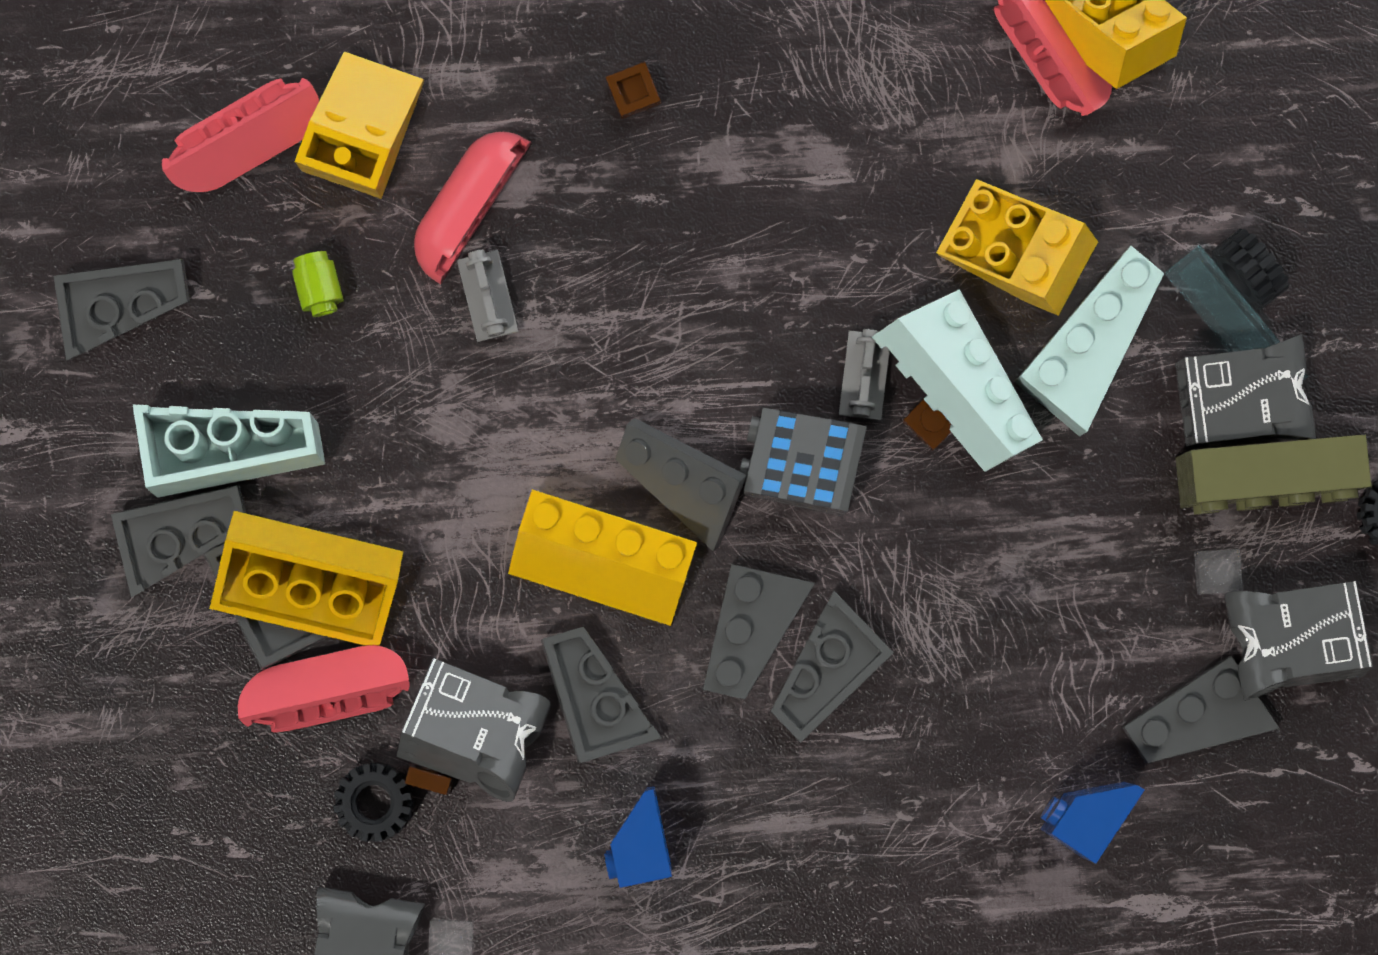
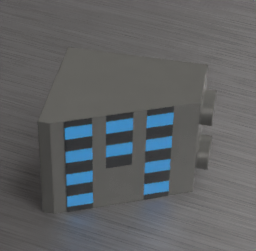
[740,408,867,517]

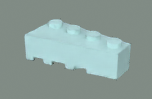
[1015,246,1164,436]
[872,289,1043,472]
[133,404,325,498]

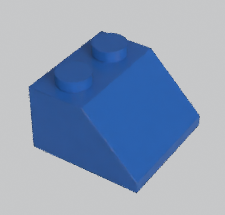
[1040,782,1145,864]
[604,786,672,888]

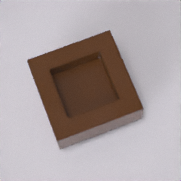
[606,62,661,119]
[902,399,951,451]
[405,765,455,795]

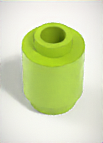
[292,251,344,317]

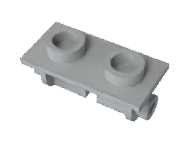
[457,250,519,342]
[839,329,889,420]

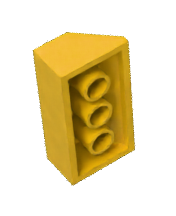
[508,489,697,626]
[209,511,403,646]

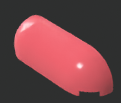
[993,0,1112,116]
[162,78,319,192]
[414,132,531,284]
[238,645,410,732]

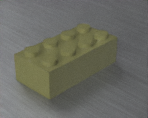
[1175,434,1372,515]

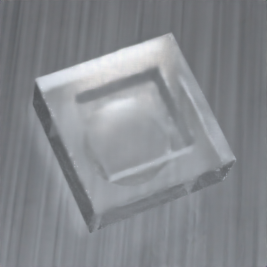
[1194,549,1243,595]
[429,919,474,955]

